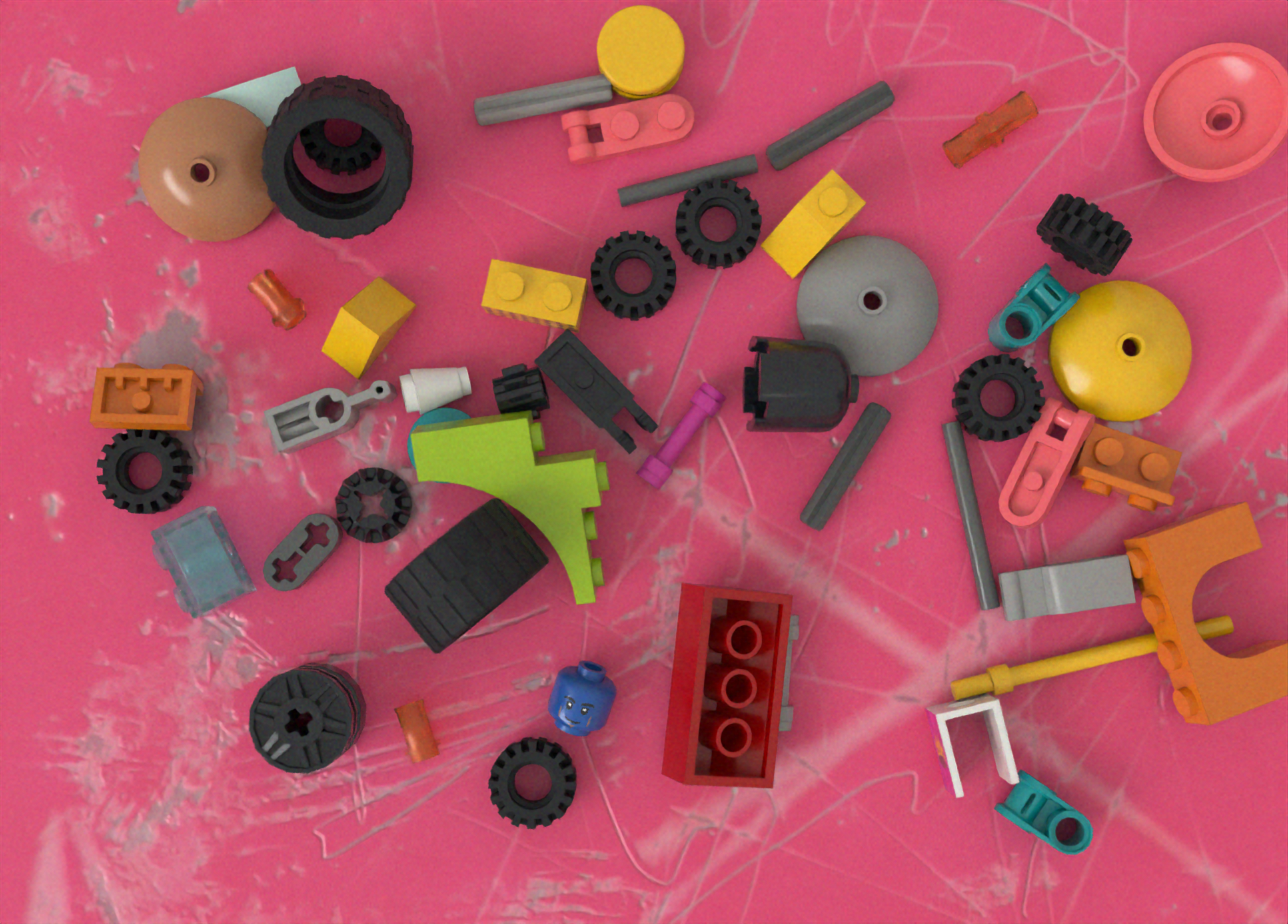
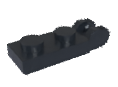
[534,328,658,454]

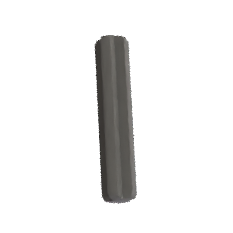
[766,81,895,171]
[800,402,891,531]

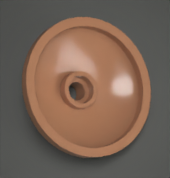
[138,97,276,242]

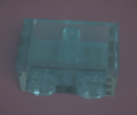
[150,506,257,619]

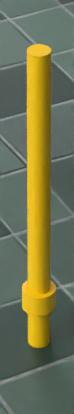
[950,615,1234,700]

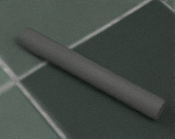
[617,154,758,207]

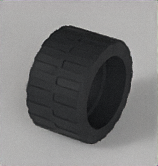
[261,75,414,240]
[384,498,549,653]

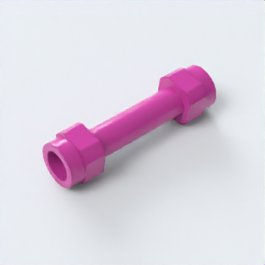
[636,382,727,490]

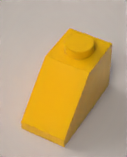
[760,169,866,279]

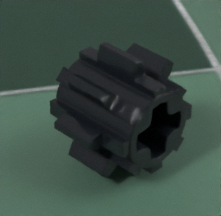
[492,363,550,420]

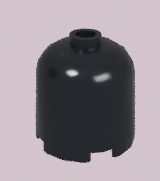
[742,336,859,432]

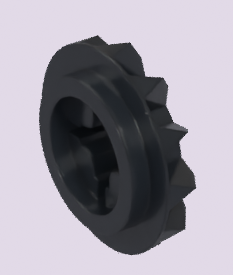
[335,467,412,543]

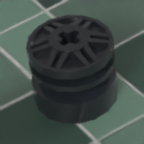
[249,663,366,774]

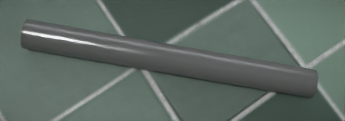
[941,421,1000,610]

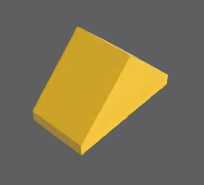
[321,276,417,380]

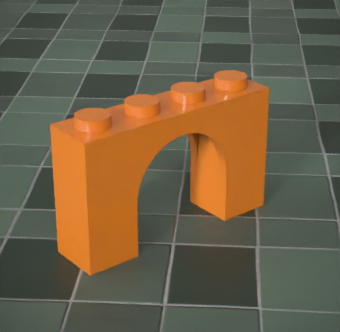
[1123,502,1288,725]

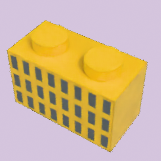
[481,259,588,333]

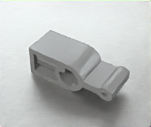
[263,380,398,454]
[998,554,1136,621]

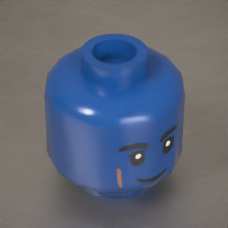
[548,661,617,737]

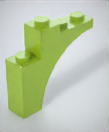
[410,410,610,605]

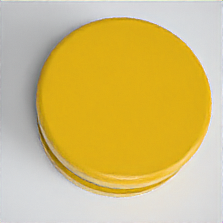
[597,5,685,101]

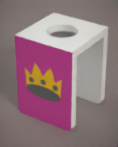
[925,693,1019,798]

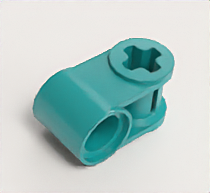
[988,263,1080,353]
[994,769,1093,855]

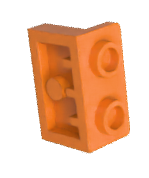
[89,363,204,431]
[1069,423,1182,513]

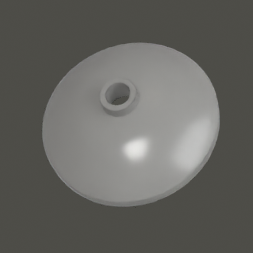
[796,235,939,377]

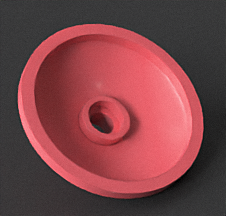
[1144,42,1288,182]

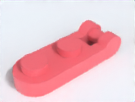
[560,94,694,165]
[998,397,1096,529]

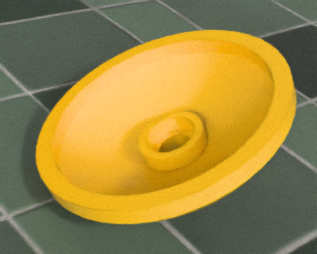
[1048,280,1192,422]

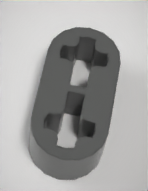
[263,513,343,591]

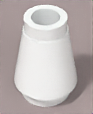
[399,366,472,415]

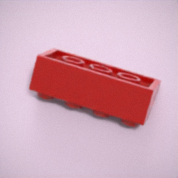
[661,583,793,789]

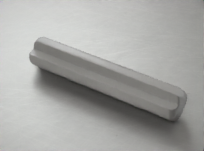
[474,74,613,126]

